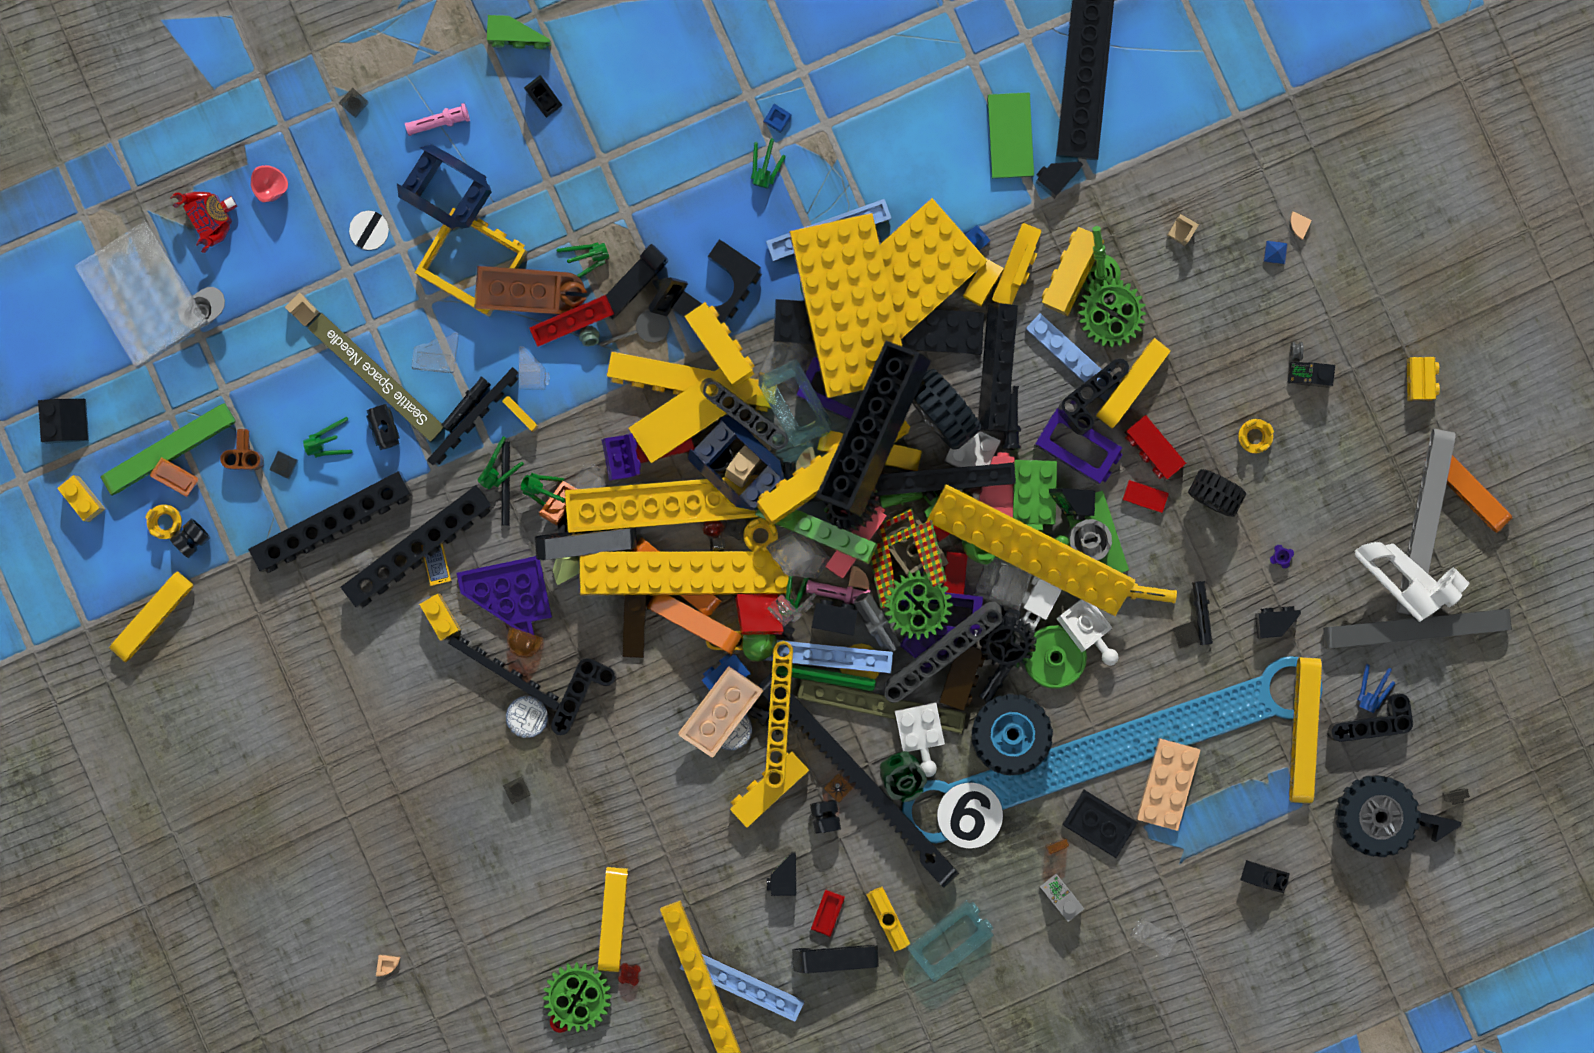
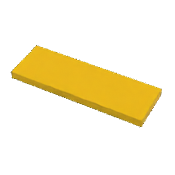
[628,368,757,463]

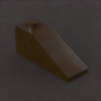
[623,595,647,658]

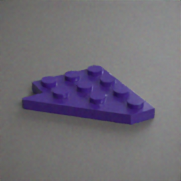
[456,556,552,640]

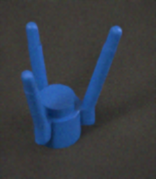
[1357,664,1395,713]

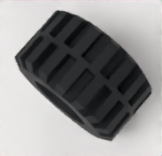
[1188,469,1247,517]

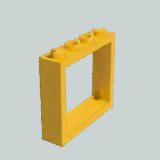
[415,208,528,317]

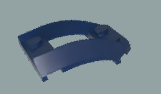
[397,144,492,230]
[688,414,785,511]

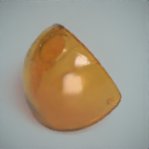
[507,627,544,658]

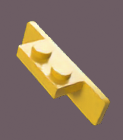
[992,223,1041,305]

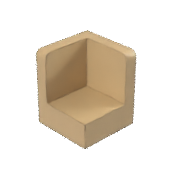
[1167,214,1198,246]
[285,293,320,326]

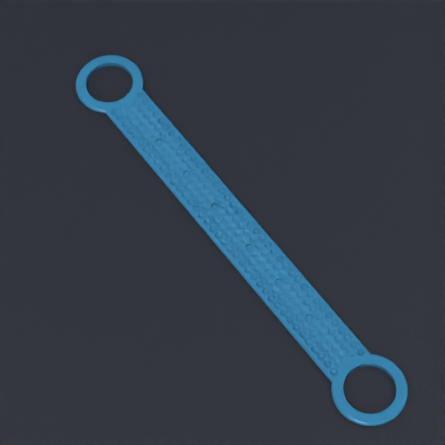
[902,656,1322,843]

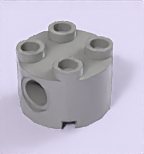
[1068,519,1112,560]

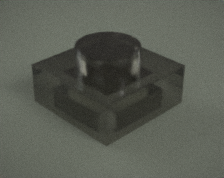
[339,87,369,118]
[269,451,298,479]
[1172,621,1200,648]
[503,776,531,804]
[1443,788,1470,805]

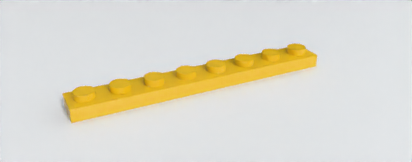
[660,900,741,1053]

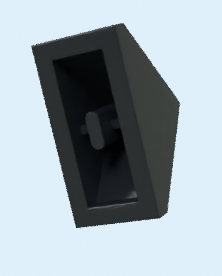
[524,75,562,118]

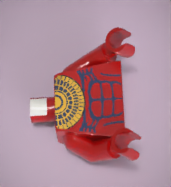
[170,192,238,253]

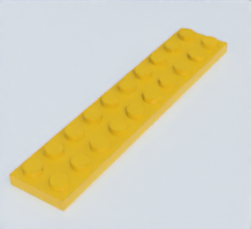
[564,475,759,533]
[927,484,1135,616]
[579,551,792,595]

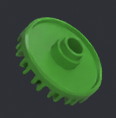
[1025,626,1087,689]

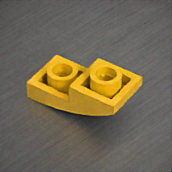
[963,259,1004,307]

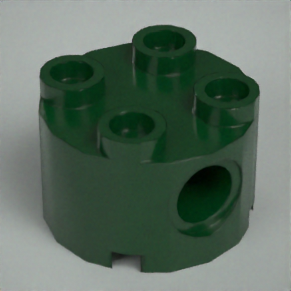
[880,751,927,802]

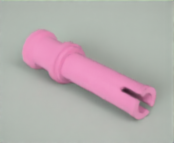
[405,103,470,136]
[805,580,871,605]

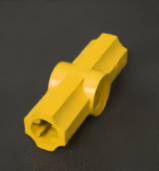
[866,886,911,952]

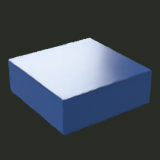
[763,104,792,133]

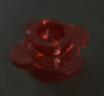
[703,521,724,537]
[618,963,641,986]

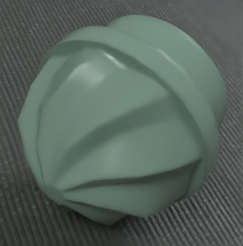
[579,325,600,346]

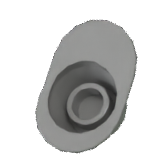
[179,287,225,329]

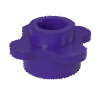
[1270,544,1294,569]

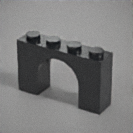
[672,239,762,324]

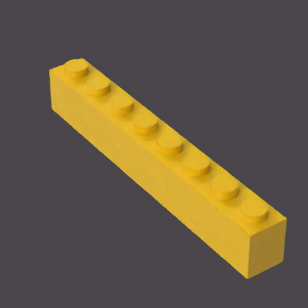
[607,351,777,412]
[757,421,910,526]

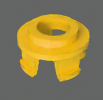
[1238,419,1274,454]
[145,504,182,539]
[743,518,778,552]

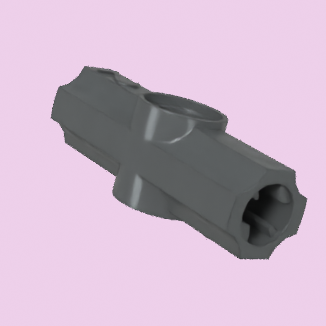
[854,592,900,652]

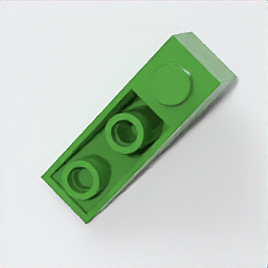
[487,15,551,49]

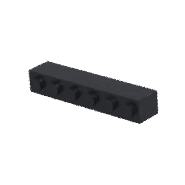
[978,303,1018,432]

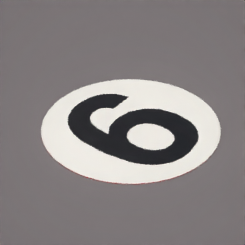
[937,783,1003,848]

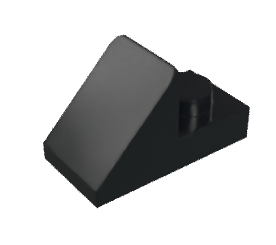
[648,277,688,316]
[1418,812,1462,842]

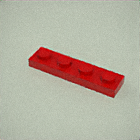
[529,295,614,347]

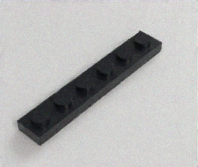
[427,367,519,465]
[448,635,561,711]

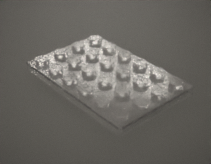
[74,221,209,369]

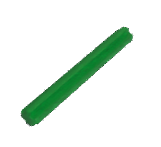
[776,665,876,691]

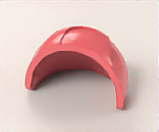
[251,165,288,202]

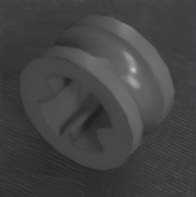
[1290,342,1304,361]

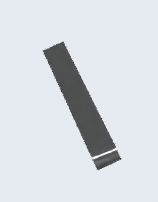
[885,602,1002,703]

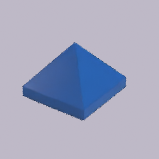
[1264,241,1288,264]

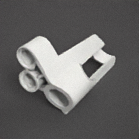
[1355,542,1469,622]

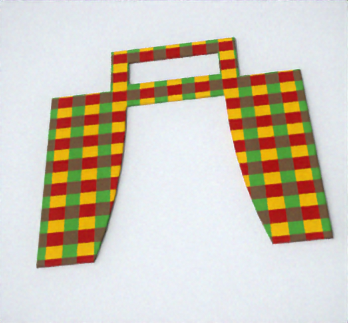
[870,509,946,609]

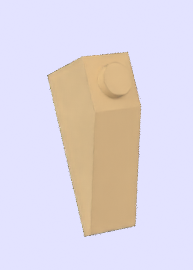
[725,427,778,488]

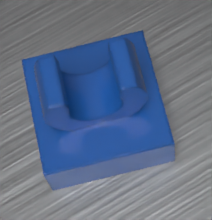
[965,225,991,251]

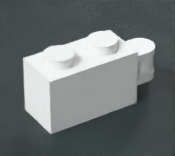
[1021,576,1062,630]

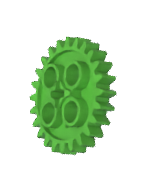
[1077,279,1146,347]
[883,570,953,640]
[543,962,612,1032]

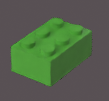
[1013,460,1057,525]

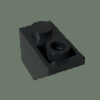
[1255,606,1301,638]
[1240,860,1290,893]

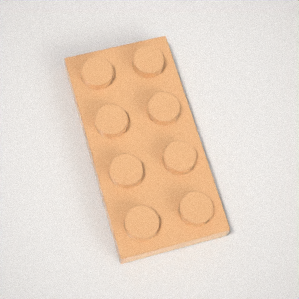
[678,666,763,758]
[1136,738,1200,831]

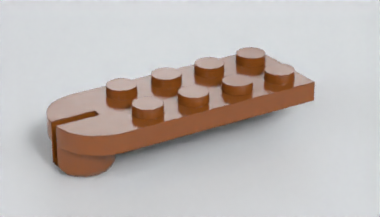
[474,266,587,314]

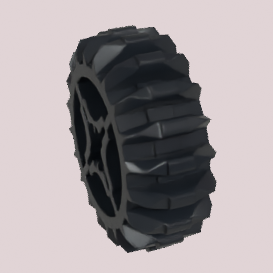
[824,487,880,532]
[979,613,1037,670]

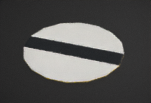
[349,211,389,250]

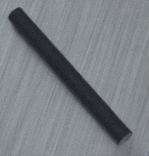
[501,441,510,526]

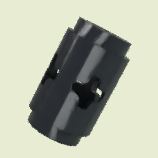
[366,404,400,450]

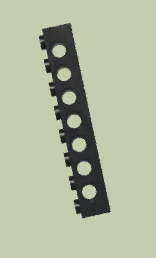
[248,471,413,574]
[340,485,492,608]

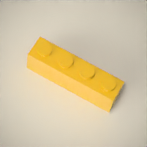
[1042,227,1104,316]
[684,302,755,388]
[730,751,809,828]

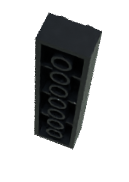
[816,341,931,517]

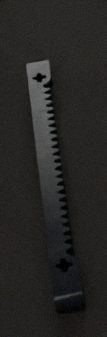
[757,672,959,888]

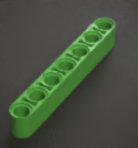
[100,403,236,496]

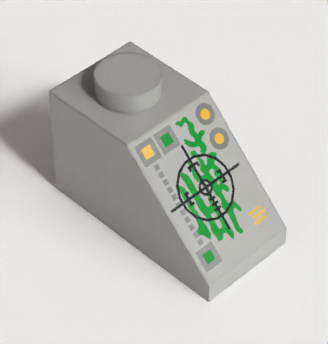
[1040,874,1084,922]

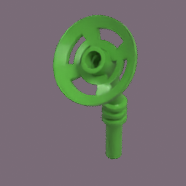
[1082,226,1121,295]

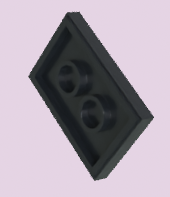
[1062,789,1138,858]

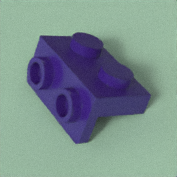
[601,433,641,481]

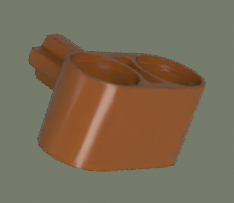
[220,429,264,470]

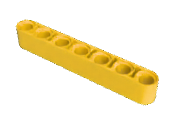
[765,641,793,788]
[1289,657,1322,803]

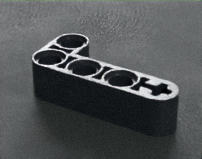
[606,244,669,320]
[1058,358,1129,435]
[551,658,617,736]
[1328,693,1413,742]
[792,945,879,973]

